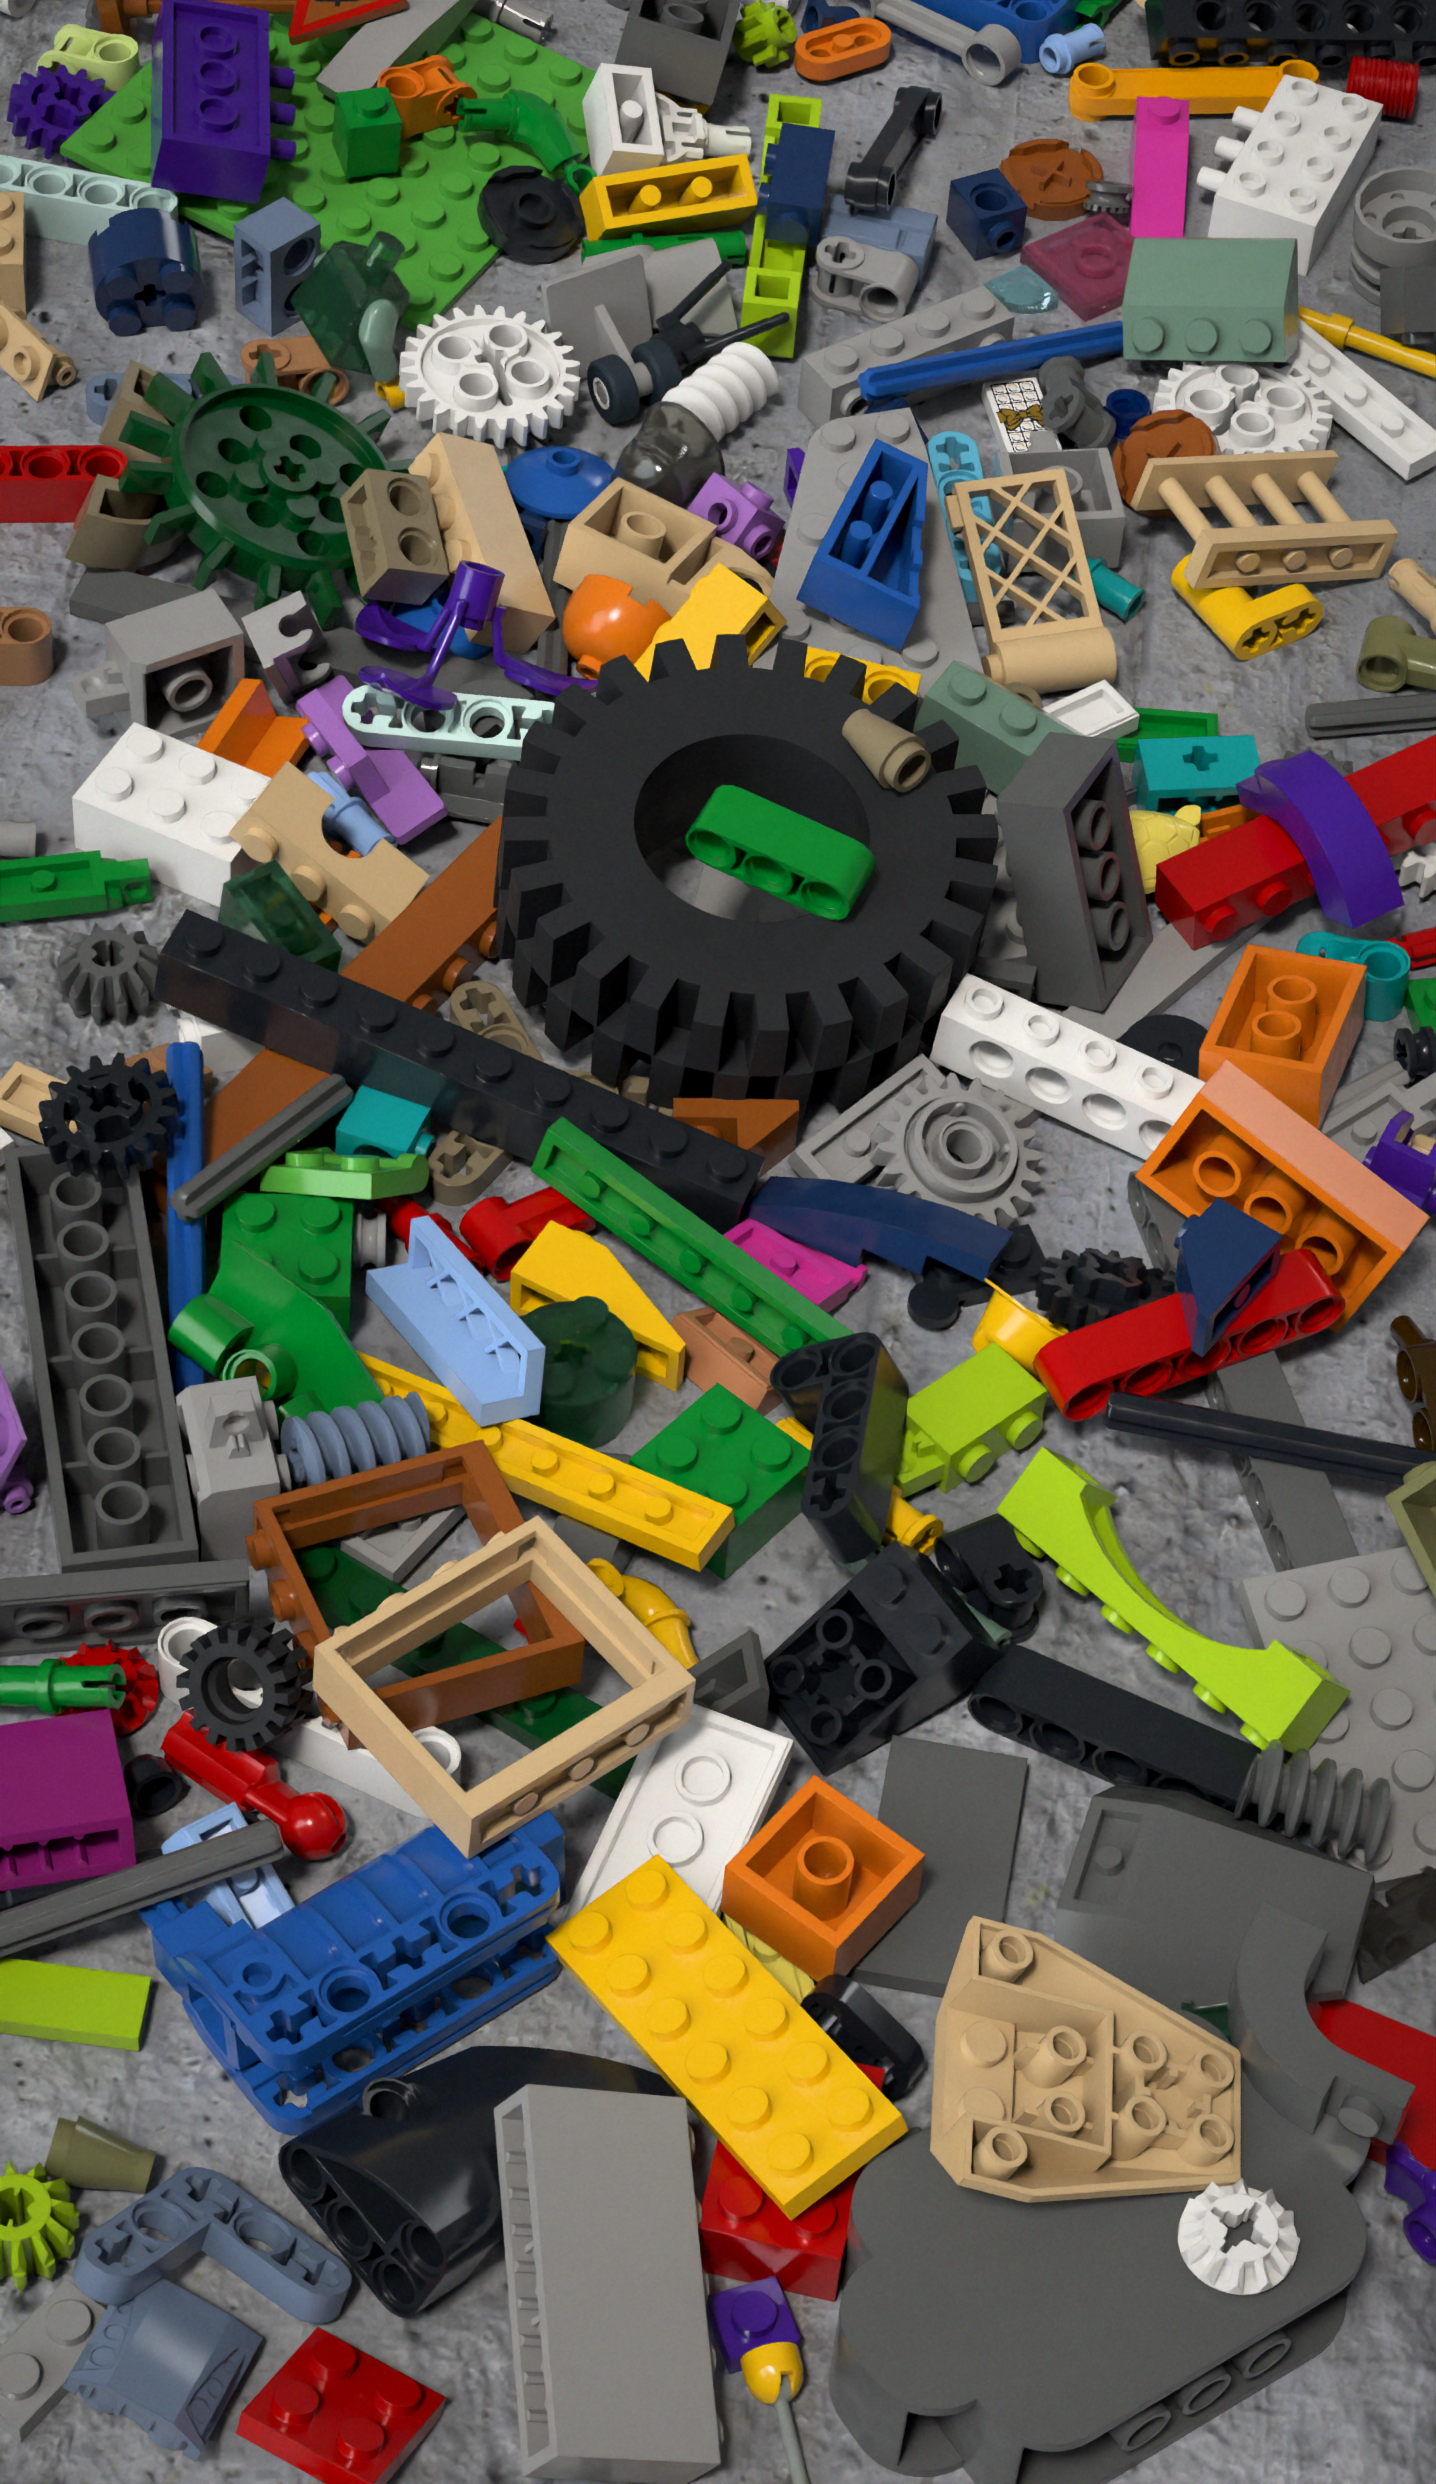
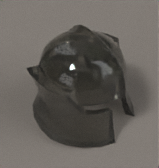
[610,401,726,510]

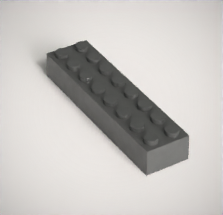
[4,1144,199,1574]

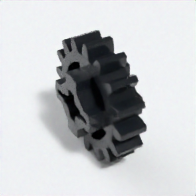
[38,1053,181,1182]
[1035,1248,1175,1333]

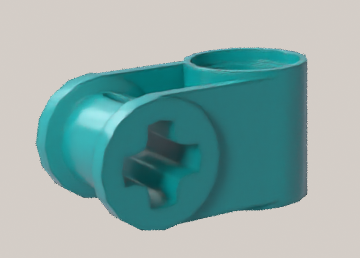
[1296,932,1411,1022]

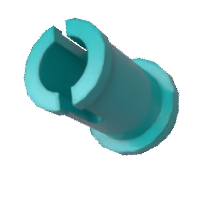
[1071,556,1146,621]

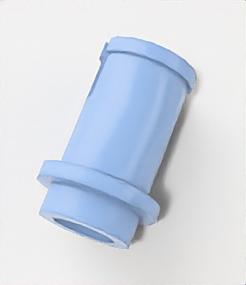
[1039,23,1106,75]

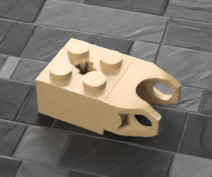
[553,477,774,618]

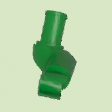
[456,89,597,199]

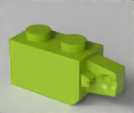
[893,1341,1047,1499]

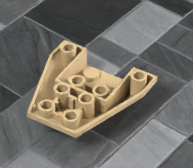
[930,1916,1241,2203]

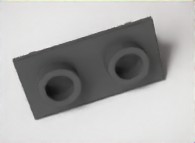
[420,753,510,824]

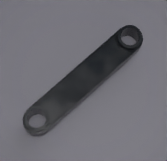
[844,86,943,212]

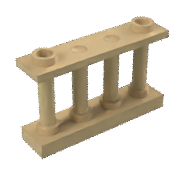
[1130,450,1399,589]

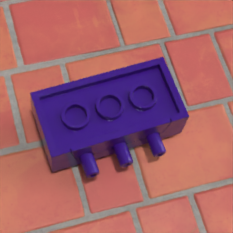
[151,0,296,204]

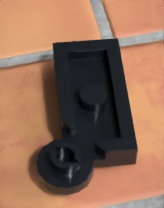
[907,1224,1046,1328]

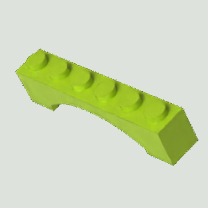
[741,93,823,358]
[996,1446,1352,1754]

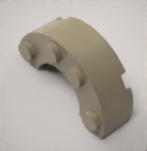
[64,359,187,570]

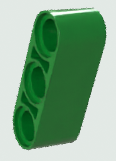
[685,785,876,920]

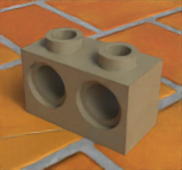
[340,468,449,605]

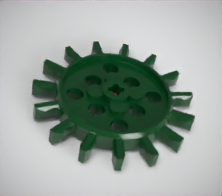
[118,352,415,630]

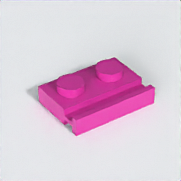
[723,1217,869,1313]

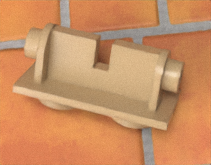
[0,299,76,402]

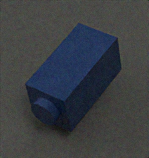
[756,122,835,247]

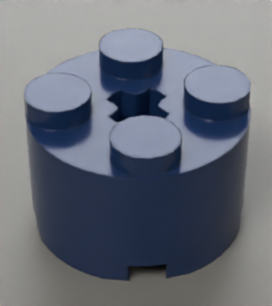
[88,208,205,336]

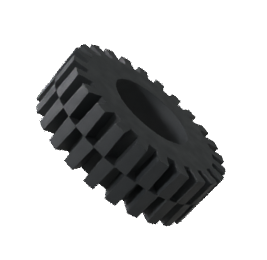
[493,634,999,1118]

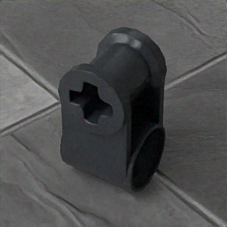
[934,1513,1043,1644]

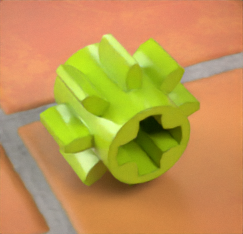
[732,0,797,68]

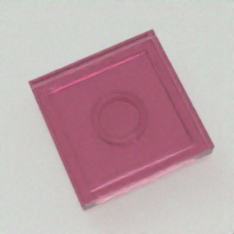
[1020,212,1135,322]

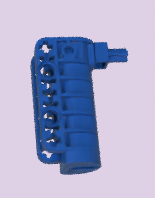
[134,1810,566,2135]

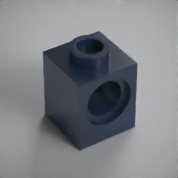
[946,168,1028,261]

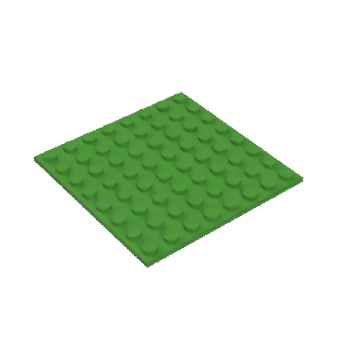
[60,11,596,332]

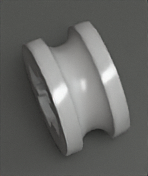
[353,1213,386,1270]

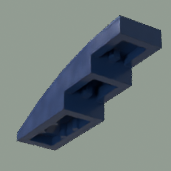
[743,1176,1014,1282]

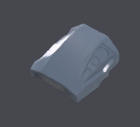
[62,2278,263,2462]

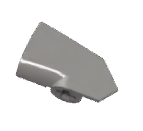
[581,238,738,337]

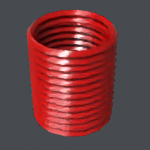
[1346,55,1420,120]

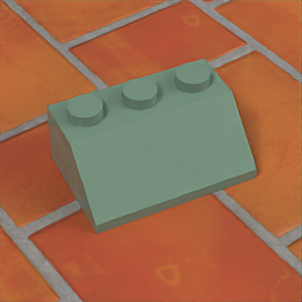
[1122,237,1299,362]
[913,660,1086,795]

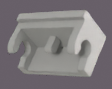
[241,590,332,705]

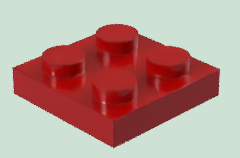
[236,2327,446,2484]

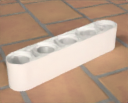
[158,1617,461,1819]

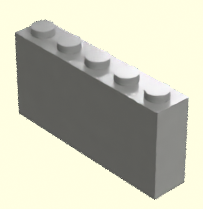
[494,2084,723,2484]

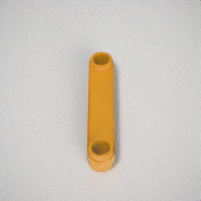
[1067,59,1320,122]

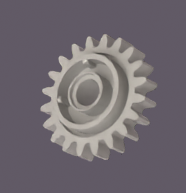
[869,1073,1043,1229]

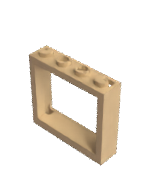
[312,1515,696,1860]

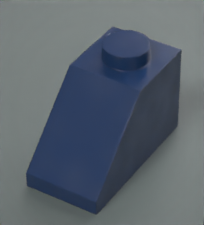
[1174,1197,1283,1357]

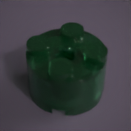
[508,1296,638,1449]

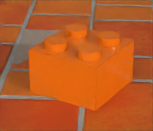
[720,1774,925,1982]

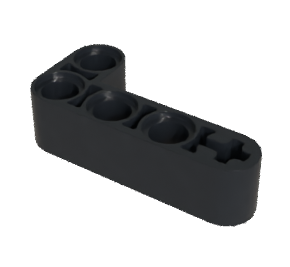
[770,1332,909,1564]

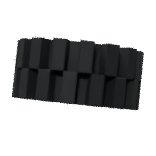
[176,1616,314,1752]

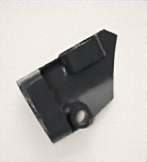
[278,2046,676,2318]

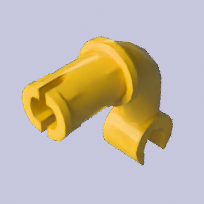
[586,1558,699,1670]

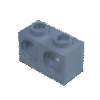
[234,196,321,337]

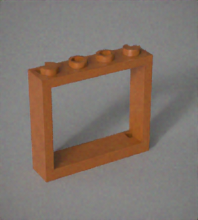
[245,1439,585,1750]

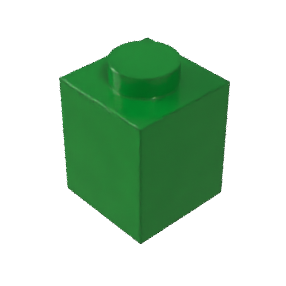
[332,87,402,178]

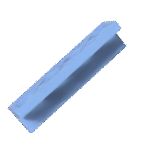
[365,1216,546,1427]

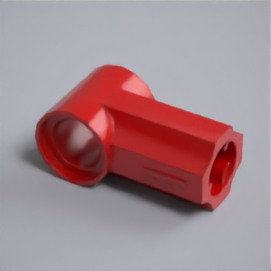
[459,1186,596,1281]

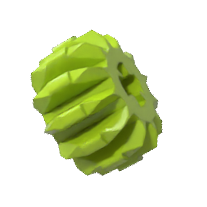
[0,2158,80,2292]

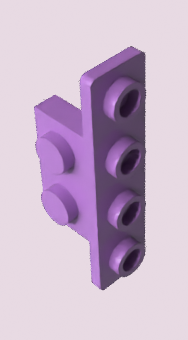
[295,675,448,845]

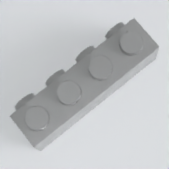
[797,285,1015,428]

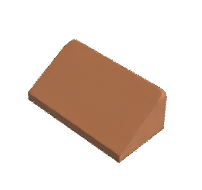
[671,1306,782,1416]

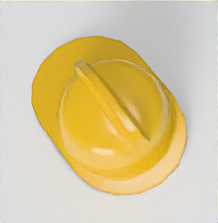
[971,1278,1069,1380]

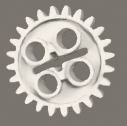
[399,305,580,449]
[1152,360,1333,455]

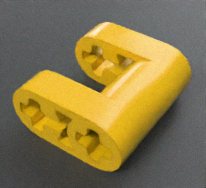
[1171,553,1323,661]

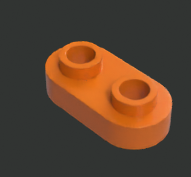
[794,17,891,82]

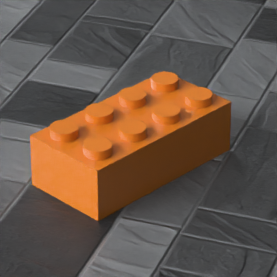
[1135,1059,1430,1334]

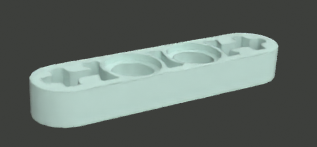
[342,685,555,761]

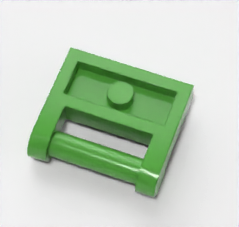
[260,1146,429,1200]

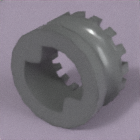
[1083,180,1133,214]

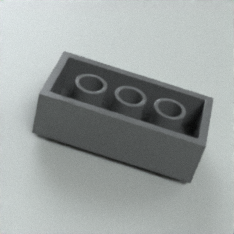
[995,732,1153,1011]

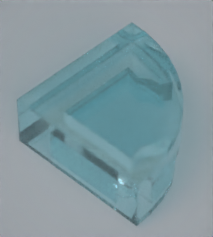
[984,264,1059,314]

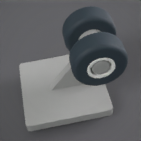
[541,251,683,424]

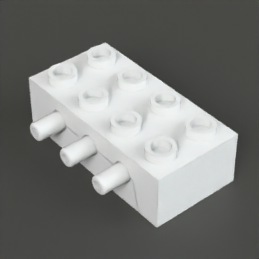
[1196,74,1384,276]

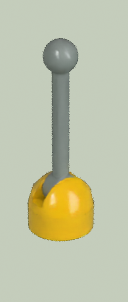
[740,2342,809,2484]

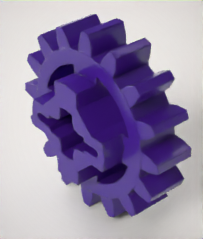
[6,64,117,163]

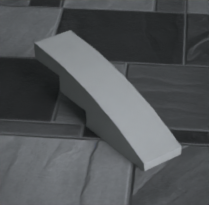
[315,0,478,101]

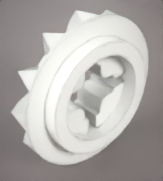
[1178,2178,1300,2295]

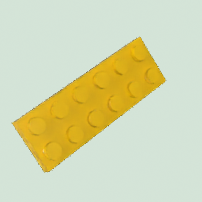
[544,1853,909,2221]

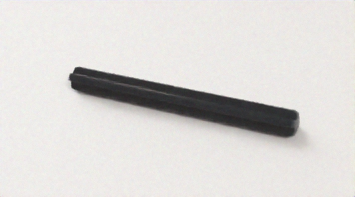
[1104,1391,1436,1485]

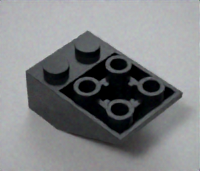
[764,1539,1004,1777]

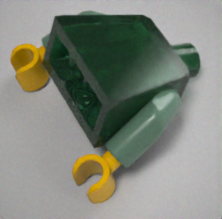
[290,231,410,410]

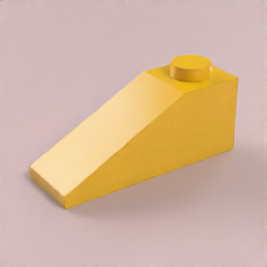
[509,1220,686,1392]

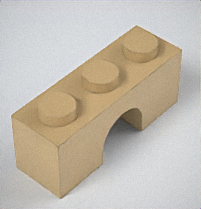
[229,760,430,946]

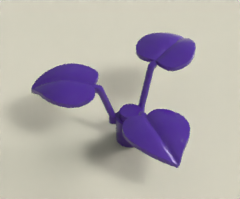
[355,560,598,711]

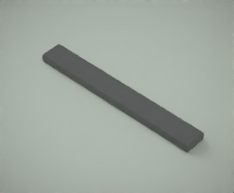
[69,567,527,692]

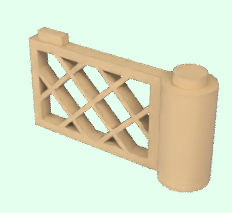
[943,468,1117,694]

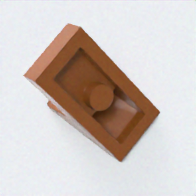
[672,1098,799,1178]

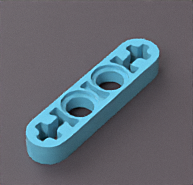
[927,431,1002,602]

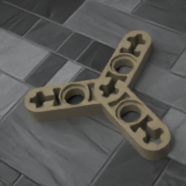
[427,981,672,1206]

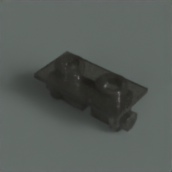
[1355,1865,1436,1985]

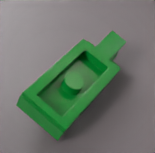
[0,850,152,923]

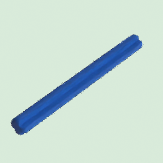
[857,320,1123,401]
[166,1041,207,1404]

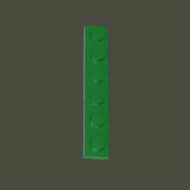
[530,1117,855,1358]

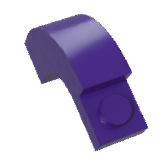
[1235,750,1405,929]

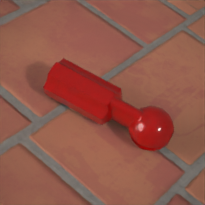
[160,1708,348,1860]

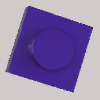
[706,2275,801,2375]

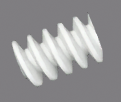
[660,342,779,456]

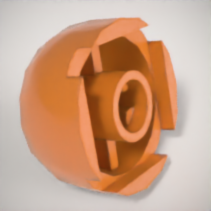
[562,574,672,680]

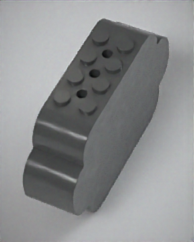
[829,2007,1371,2484]

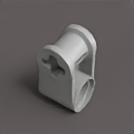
[810,236,919,324]

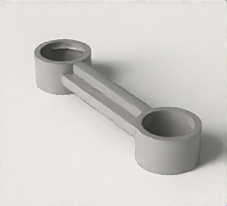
[834,0,1022,86]

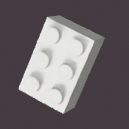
[72,722,271,912]

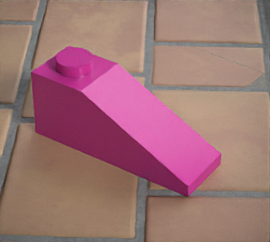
[1129,96,1189,248]

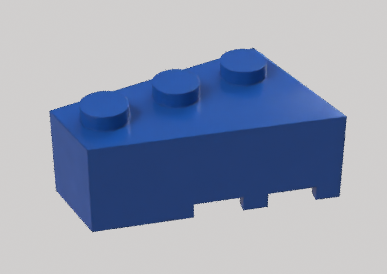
[796,438,928,651]

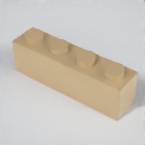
[408,431,556,654]

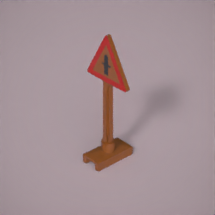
[96,0,408,45]

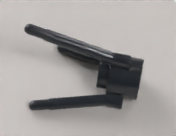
[649,260,790,370]

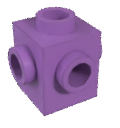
[687,472,786,562]

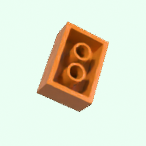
[1198,944,1367,1130]

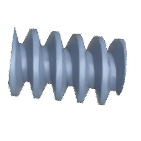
[280,1392,430,1487]

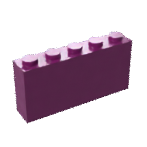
[0,1709,136,1891]

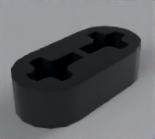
[800,1974,924,2099]

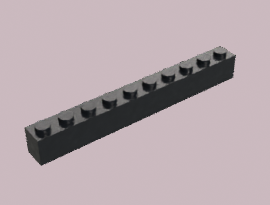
[153,909,766,1235]

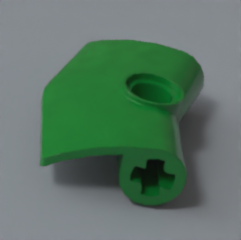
[167,1240,385,1454]

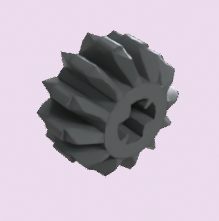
[57,922,159,1026]

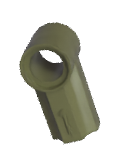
[1356,616,1436,693]

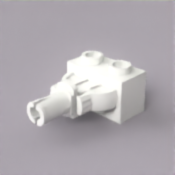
[582,63,751,177]

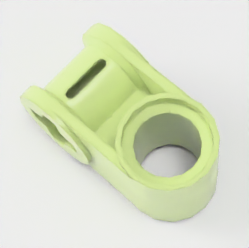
[36,24,141,92]

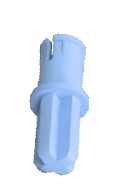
[306,771,397,857]

